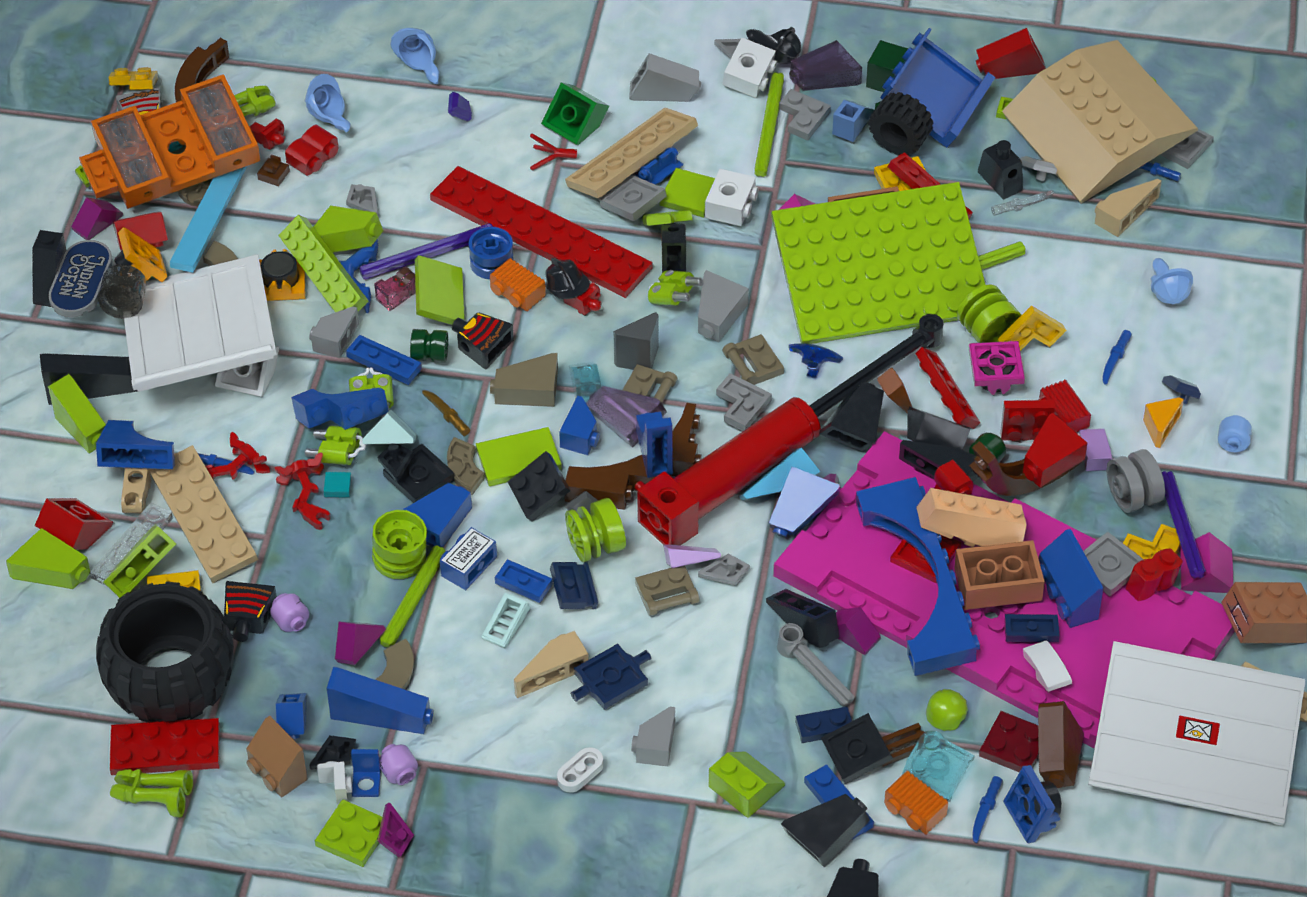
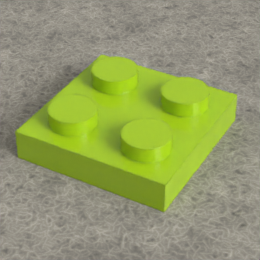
[315,799,382,867]

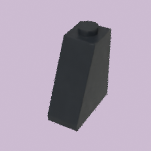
[32,230,67,307]
[819,382,884,452]
[781,794,870,867]

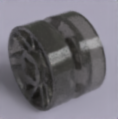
[98,264,147,319]

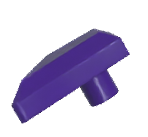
[448,92,472,122]

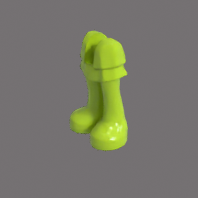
[234,86,276,117]
[110,769,193,818]

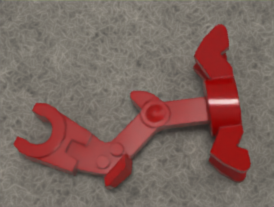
[205,432,270,481]
[275,452,330,530]

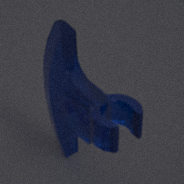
[788,343,843,379]

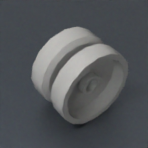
[1106,449,1165,513]

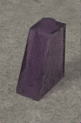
[789,40,862,91]
[586,386,667,448]

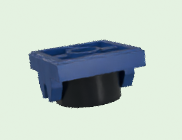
[1003,765,1062,843]

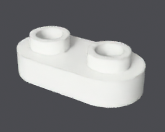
[557,747,603,793]

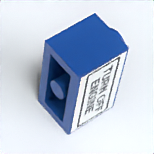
[440,527,497,591]

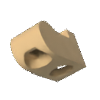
[121,468,152,514]

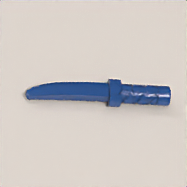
[1139,162,1181,182]
[1103,330,1132,384]
[198,453,254,475]
[972,776,1003,843]

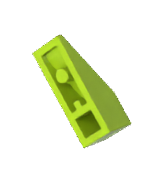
[103,524,176,598]

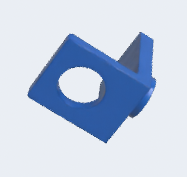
[351,749,381,797]

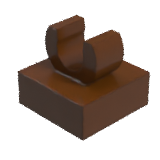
[257,154,290,187]

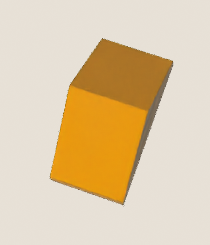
[1143,397,1184,448]

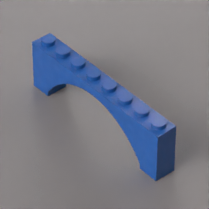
[856,477,980,676]

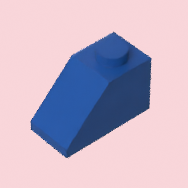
[559,396,600,456]
[276,693,307,739]

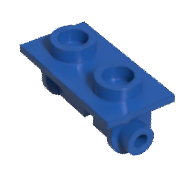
[634,147,683,185]

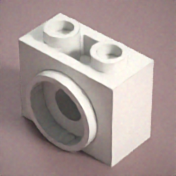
[722,38,777,98]
[705,169,759,226]

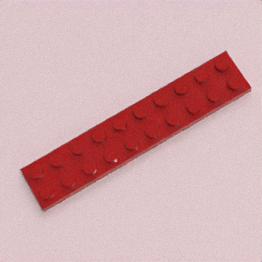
[430,166,653,298]

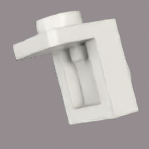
[317,761,352,805]

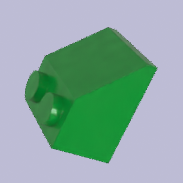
[541,82,609,145]

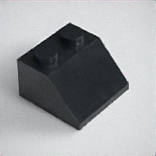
[907,406,970,450]

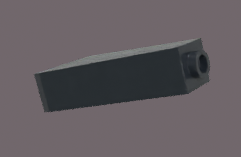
[40,353,138,405]

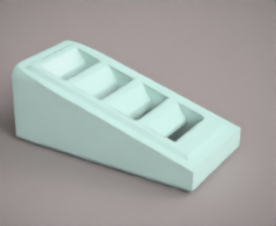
[481,592,530,648]

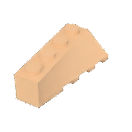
[917,488,1026,547]

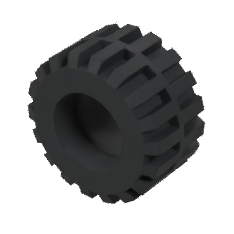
[868,92,934,155]

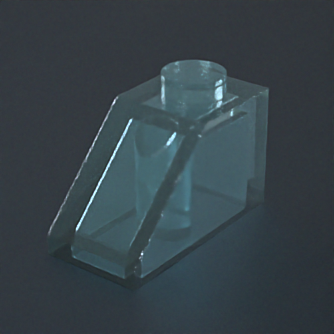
[569,362,601,404]

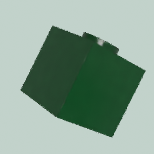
[866,40,908,92]

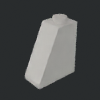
[629,53,701,102]
[698,270,749,342]

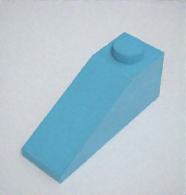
[739,447,820,500]

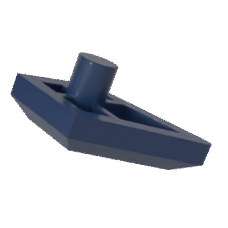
[1162,375,1201,404]

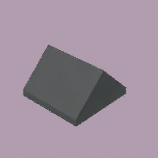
[613,312,659,370]

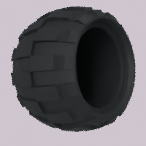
[96,581,234,722]

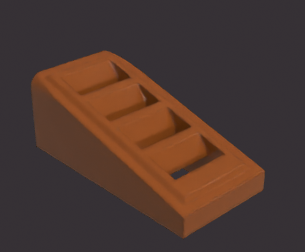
[877,368,912,414]

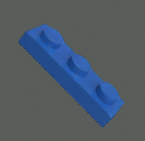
[346,335,422,385]
[804,764,874,839]

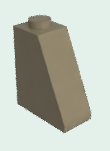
[490,353,558,407]

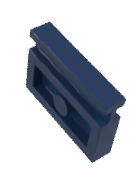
[550,562,598,609]

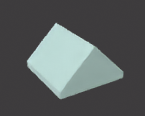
[362,410,416,444]

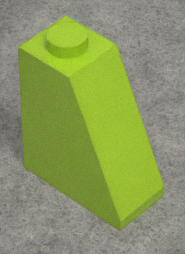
[313,205,384,253]
[48,374,106,453]
[6,528,91,589]

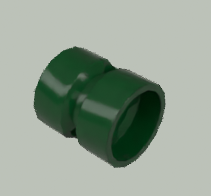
[410,329,449,362]

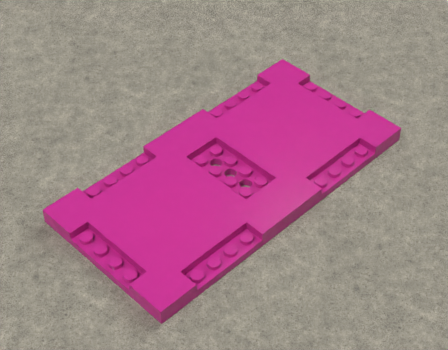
[773,431,1235,748]

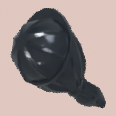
[746,27,801,64]

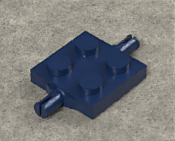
[570,644,651,710]

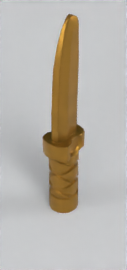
[422,390,470,436]

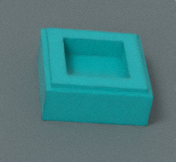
[324,472,351,498]

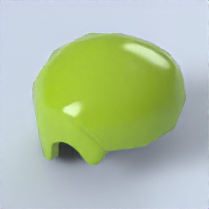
[925,689,968,731]

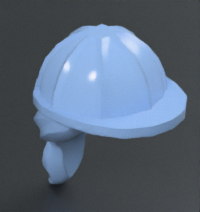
[390,28,439,84]
[305,74,350,132]
[1150,258,1193,305]

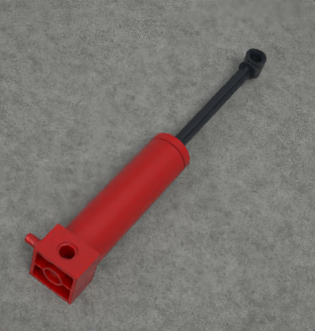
[635,314,944,546]

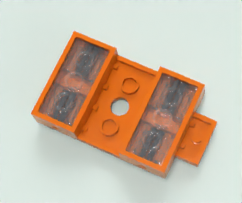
[79,74,260,209]

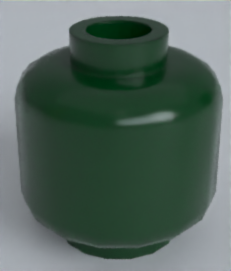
[969,432,1006,463]

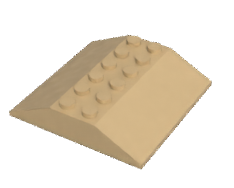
[1002,40,1198,204]

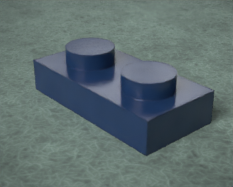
[1004,614,1060,642]
[795,706,852,743]

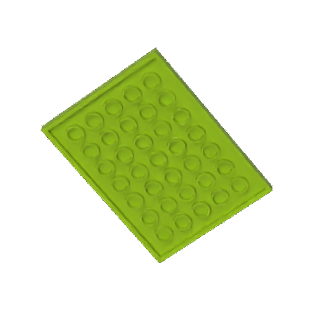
[771,182,985,345]

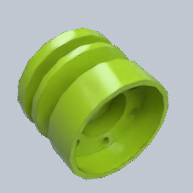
[957,284,1021,343]
[565,498,626,562]
[372,510,427,579]

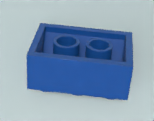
[1039,529,1103,628]

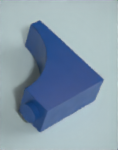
[636,412,673,478]
[96,420,175,469]

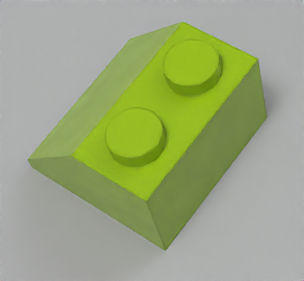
[709,751,785,818]

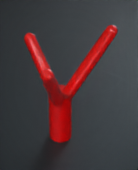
[530,134,577,170]

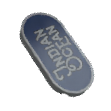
[49,240,113,318]

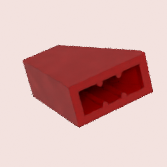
[975,28,1046,79]
[1023,413,1088,487]

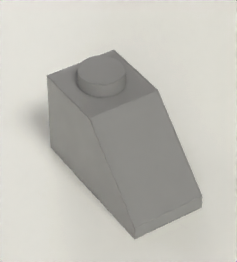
[309,306,359,358]
[631,706,675,766]

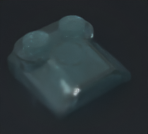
[901,731,975,802]

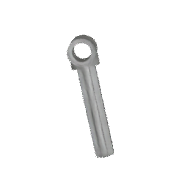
[777,623,854,707]

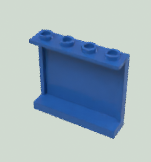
[880,28,996,148]

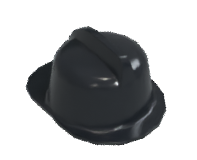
[545,257,590,299]

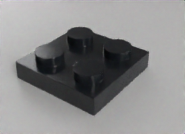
[383,444,455,503]
[508,451,571,521]
[821,713,893,784]

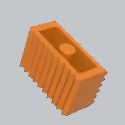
[490,258,546,311]
[884,771,948,834]

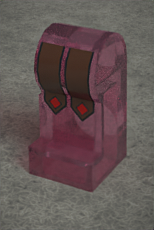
[374,267,416,311]

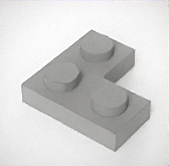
[779,89,831,140]
[716,373,772,431]

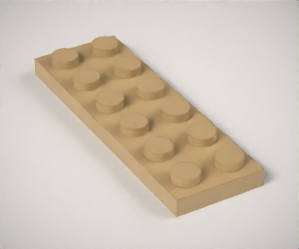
[565,108,698,198]
[149,445,258,584]

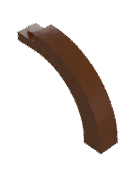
[175,37,229,102]
[969,441,1082,496]

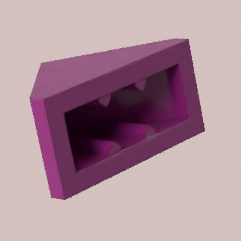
[71,197,123,240]
[836,607,881,655]
[335,621,386,665]

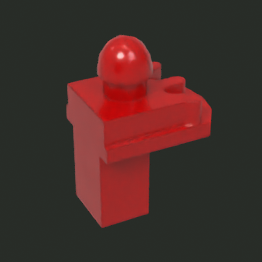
[249,118,286,150]
[563,282,601,315]

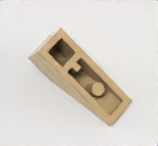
[1094,179,1162,237]
[514,631,589,698]

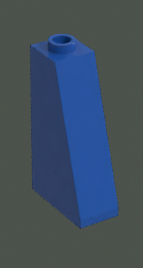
[326,667,434,734]

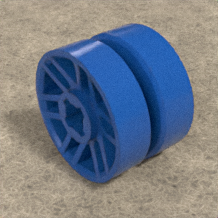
[469,227,514,279]

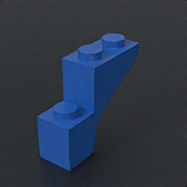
[291,388,389,430]

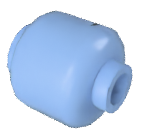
[1218,415,1252,453]

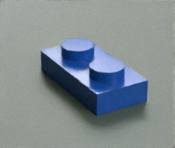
[494,559,553,603]

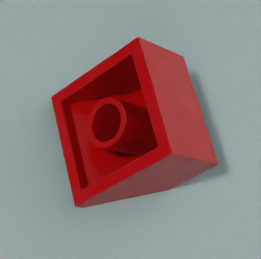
[112,211,168,250]
[34,498,113,550]

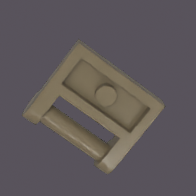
[722,334,784,385]
[617,364,678,414]
[635,566,700,616]

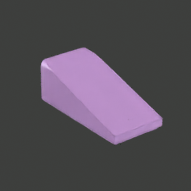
[1079,429,1112,471]
[663,545,721,568]

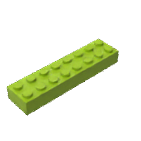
[278,215,369,312]

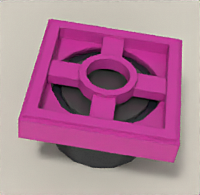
[969,341,1025,395]

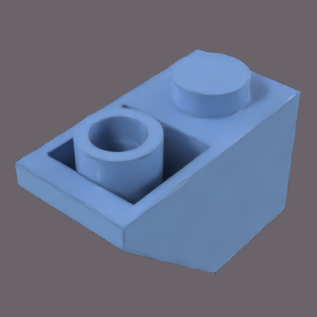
[832,100,874,142]

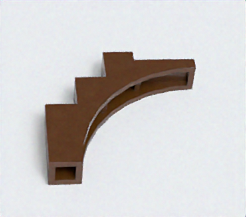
[564,403,702,510]

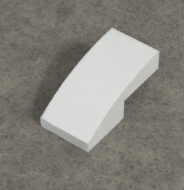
[1023,640,1072,692]

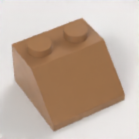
[246,716,307,798]

